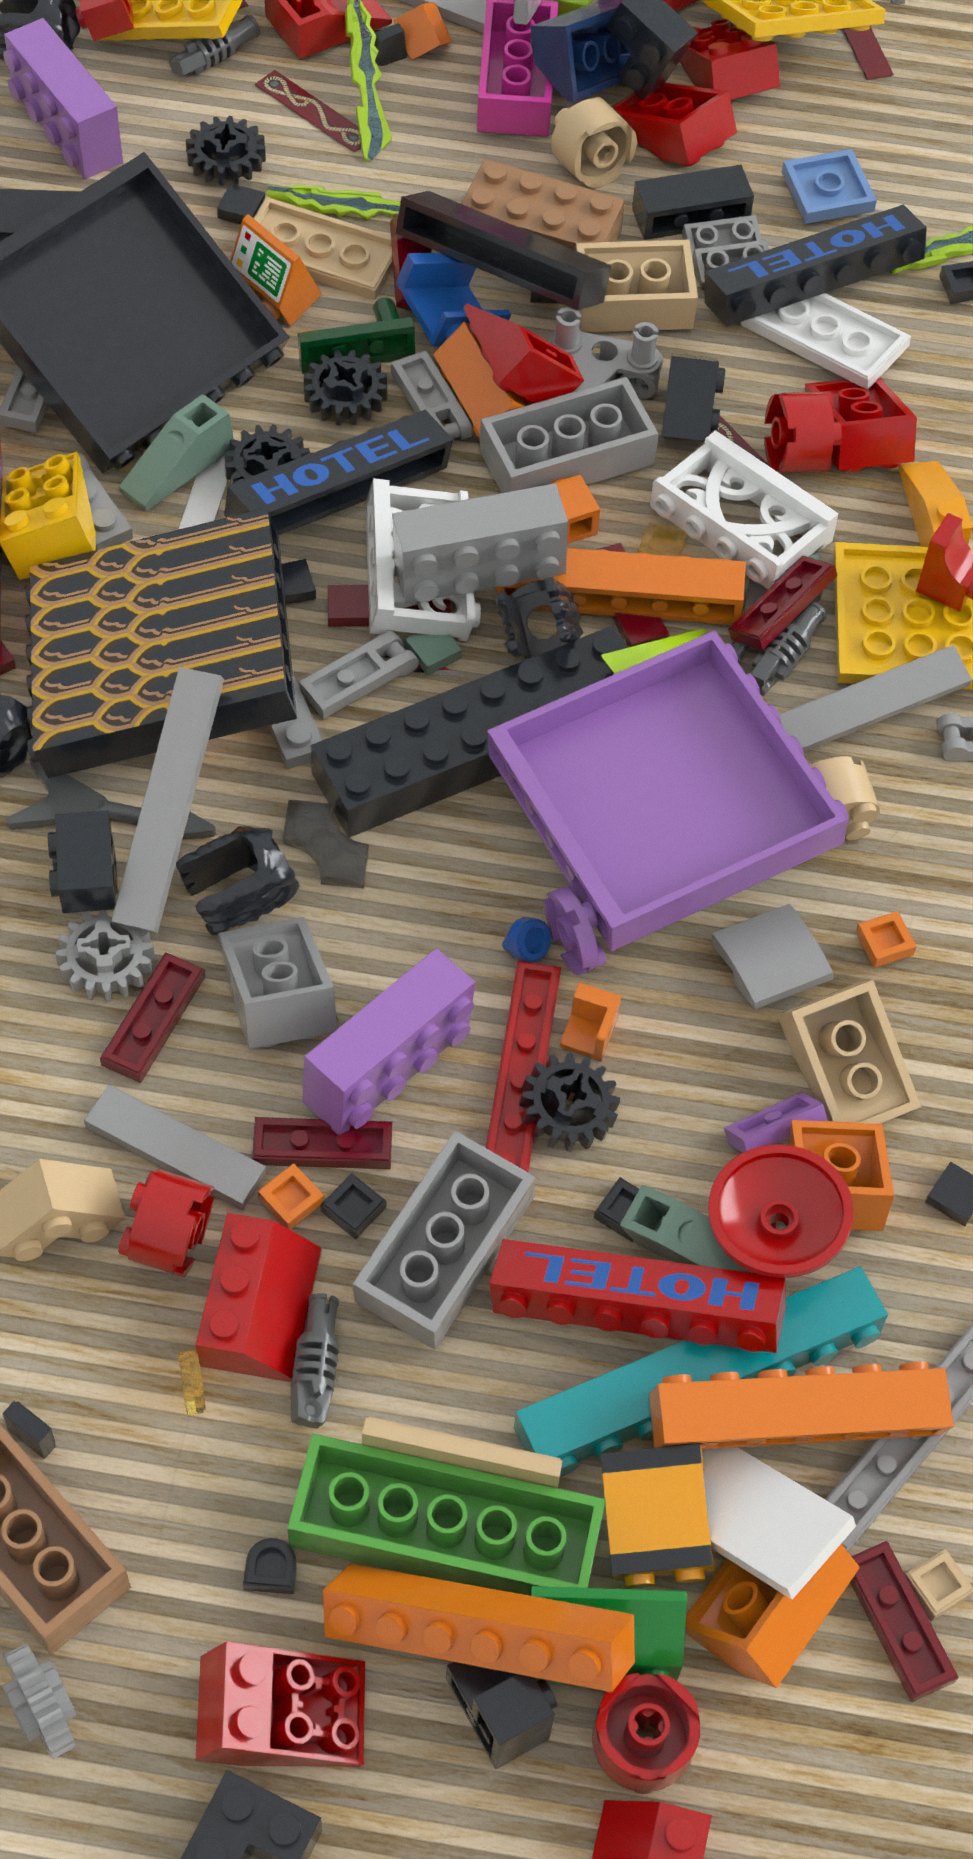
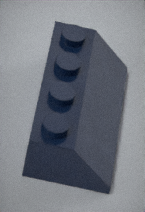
[530,0,632,102]

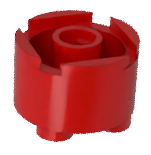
[764,392,842,473]
[118,1169,214,1277]
[592,1673,700,1794]

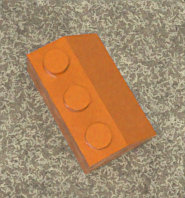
[433,322,529,438]
[685,1543,860,1688]

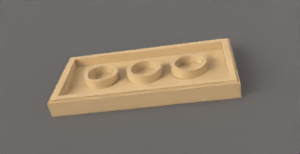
[253,197,393,300]
[362,1416,563,1488]

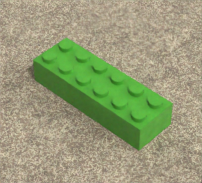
[287,1433,606,1596]

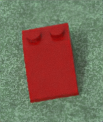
[611,82,737,167]
[805,377,917,473]

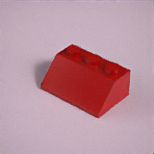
[195,1213,322,1382]
[592,1800,712,1859]

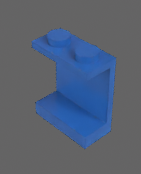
[396,253,511,347]

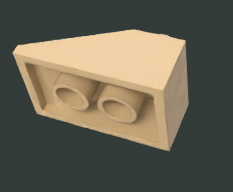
[777,980,921,1124]

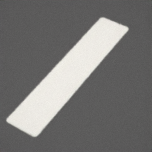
[178,456,228,530]

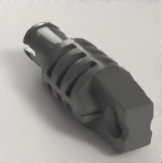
[168,15,260,75]
[751,601,826,696]
[290,1293,339,1429]

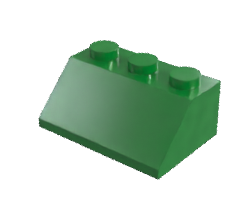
[530,1586,687,1684]

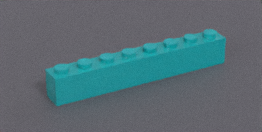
[514,1266,888,1477]

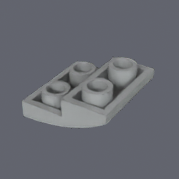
[682,215,769,286]
[712,904,834,1010]

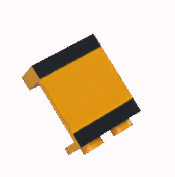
[600,1443,716,1588]

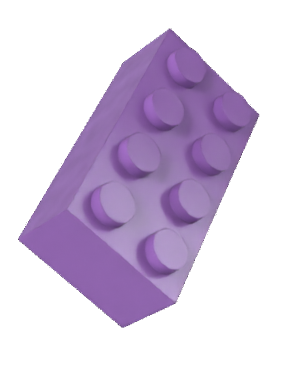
[3,18,123,179]
[302,948,476,1135]

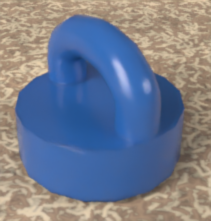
[502,917,551,962]

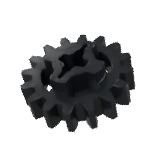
[186,116,266,186]
[304,350,388,426]
[224,424,310,484]
[519,1052,620,1152]

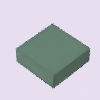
[405,633,462,675]

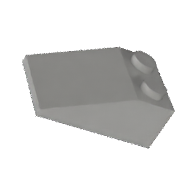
[218,917,337,1049]

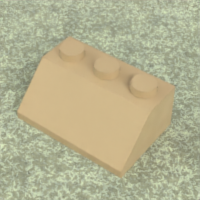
[576,239,698,333]

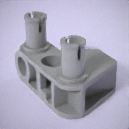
[548,307,663,400]

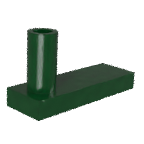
[297,298,415,374]

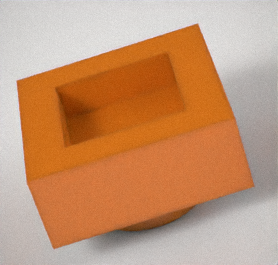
[856,911,917,968]
[258,1163,324,1230]

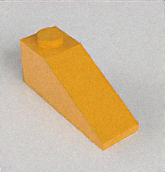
[899,461,973,547]

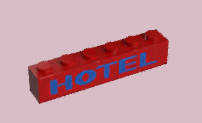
[489,1239,786,1353]

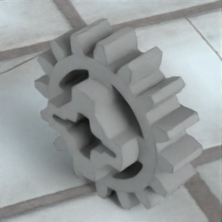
[56,910,155,1002]
[2,1643,77,1759]

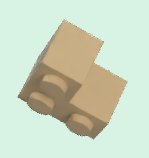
[0,1159,125,1261]

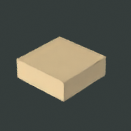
[905,1549,973,1621]

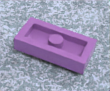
[724,1092,828,1153]

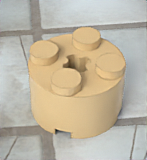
[551,97,637,188]
[810,756,880,840]

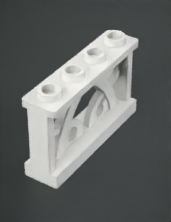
[650,430,839,589]
[365,478,481,642]

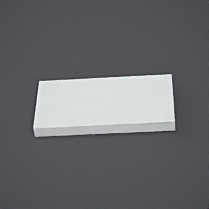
[741,293,911,390]
[702,1448,856,1600]

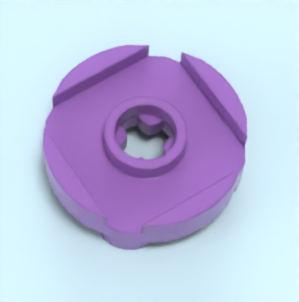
[544,885,606,976]

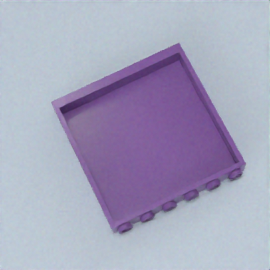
[487,630,849,951]

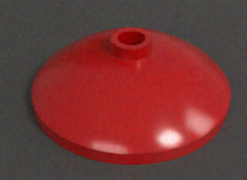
[708,1144,853,1278]

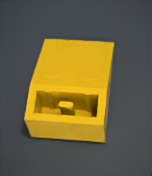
[0,451,96,581]

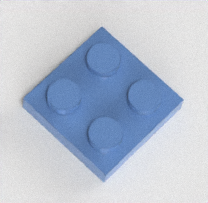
[782,149,877,224]

